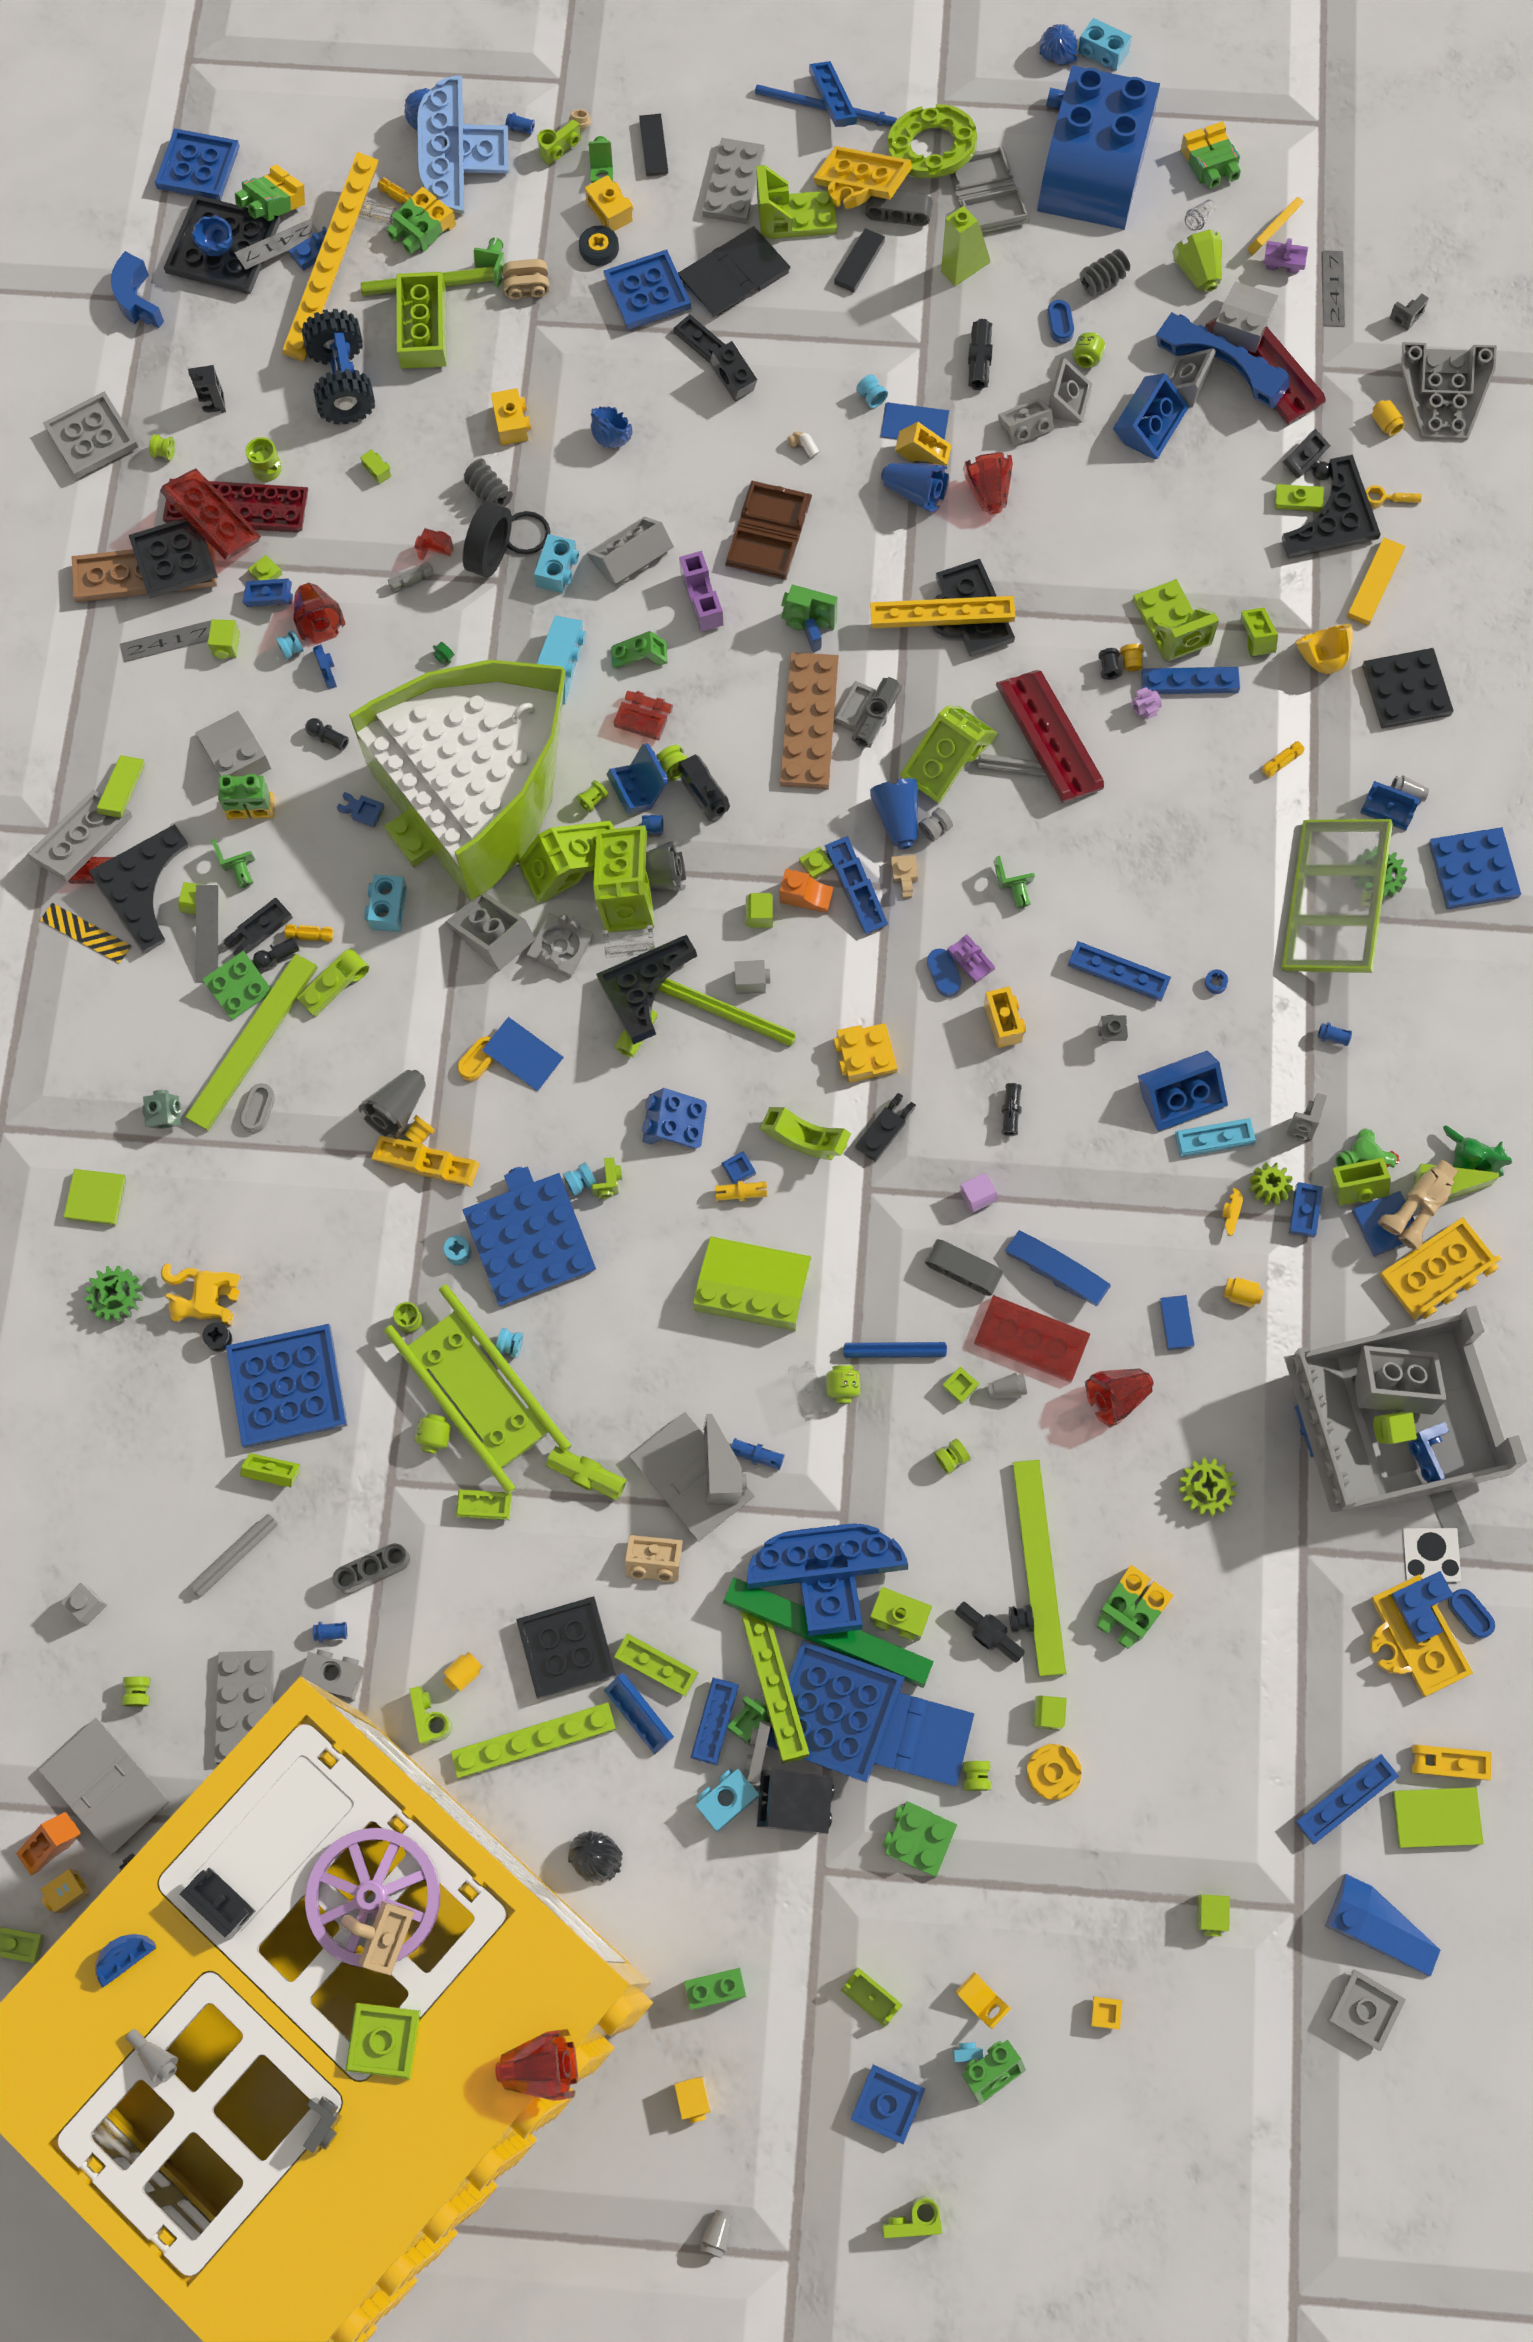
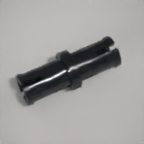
[1001,1083,1022,1136]

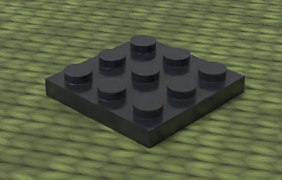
[129,514,218,599]
[1362,648,1454,729]
[516,1596,616,1699]

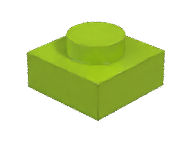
[248,554,283,581]
[799,846,833,880]
[942,1366,980,1405]

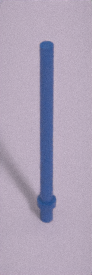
[755,84,897,126]

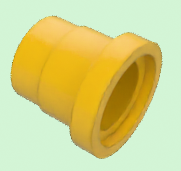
[1120,644,1144,672]
[404,1115,436,1143]

